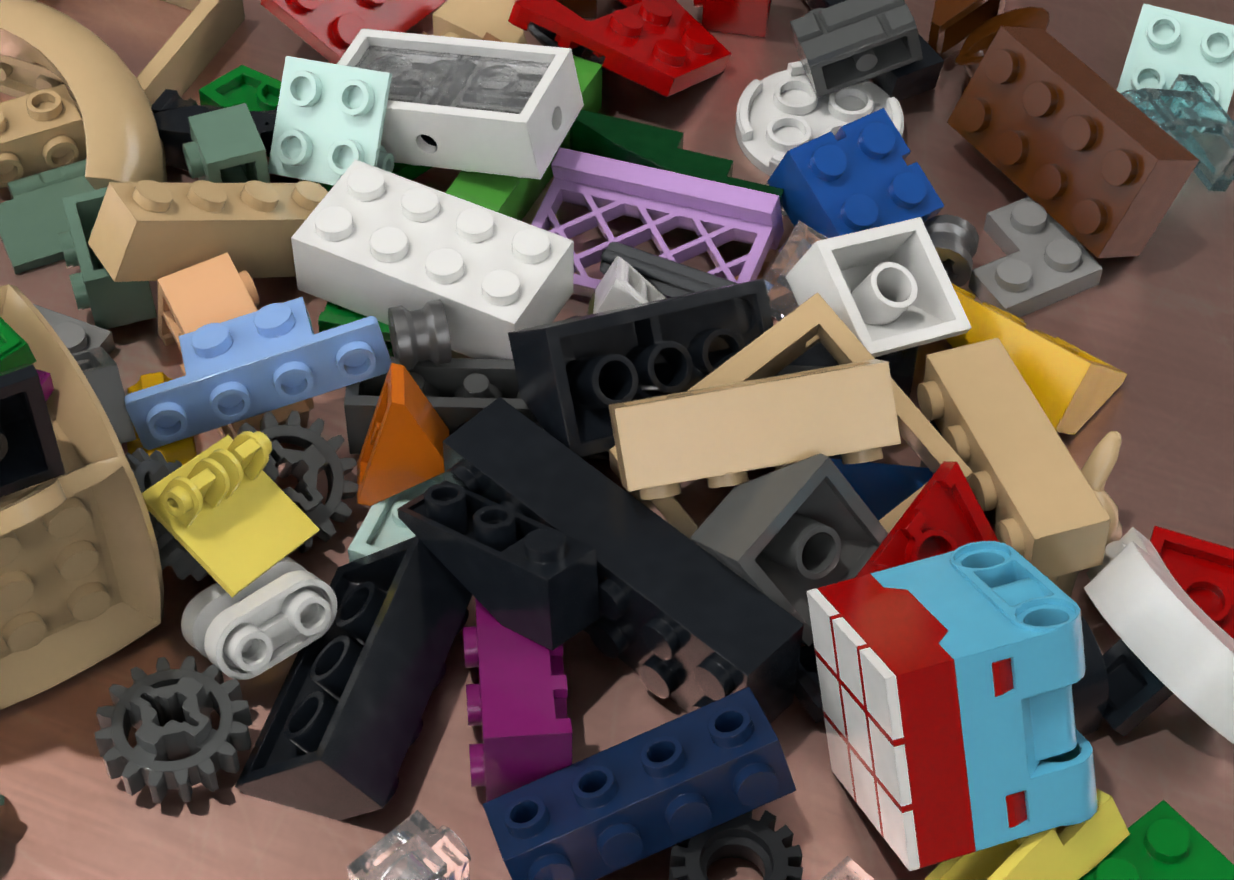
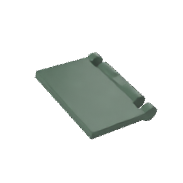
[0,159,95,274]

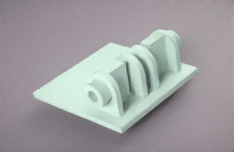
[1117,3,1234,130]
[268,56,394,185]

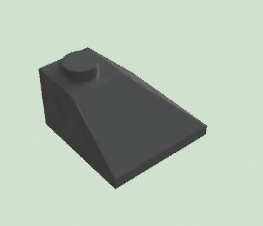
[690,453,888,646]

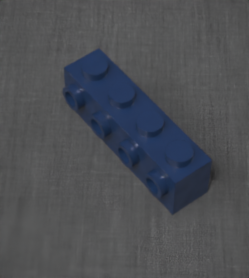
[482,687,796,880]

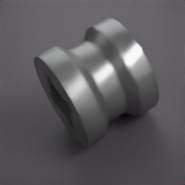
[924,214,979,287]
[388,300,452,370]

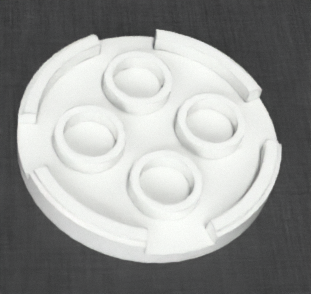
[735,61,904,176]

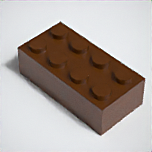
[947,26,1200,258]

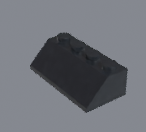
[235,536,472,821]

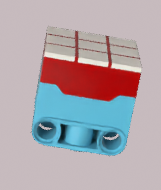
[807,541,1098,871]

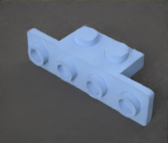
[124,297,392,450]

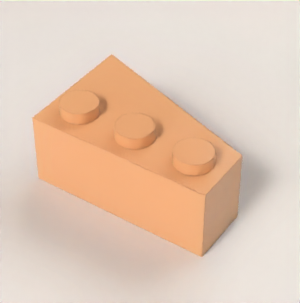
[157,252,314,445]

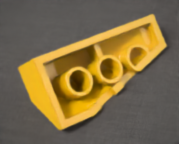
[946,283,1127,435]

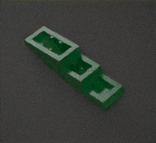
[570,110,784,213]

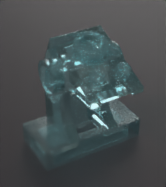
[1120,74,1234,192]

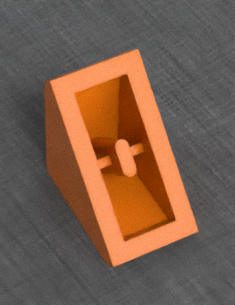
[357,363,449,506]

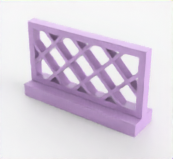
[531,147,784,298]

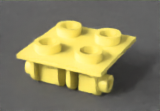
[142,431,320,598]

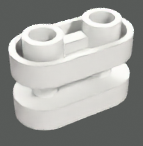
[181,556,337,680]

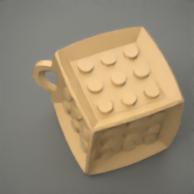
[0,284,164,710]

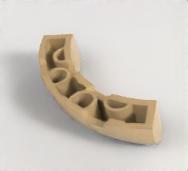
[0,0,167,190]

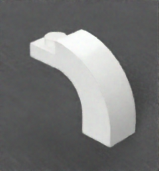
[1084,527,1234,744]

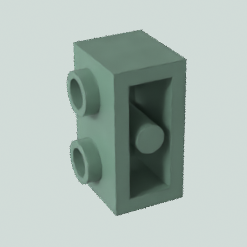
[183,103,270,183]
[58,187,157,330]

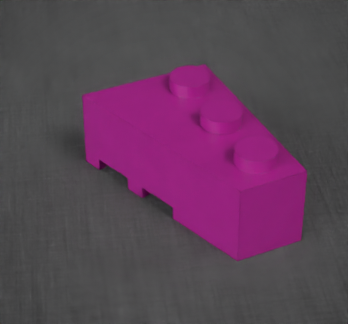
[463,599,572,802]

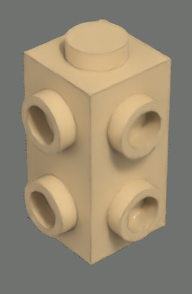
[0,84,87,189]

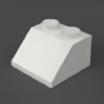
[786,217,972,357]

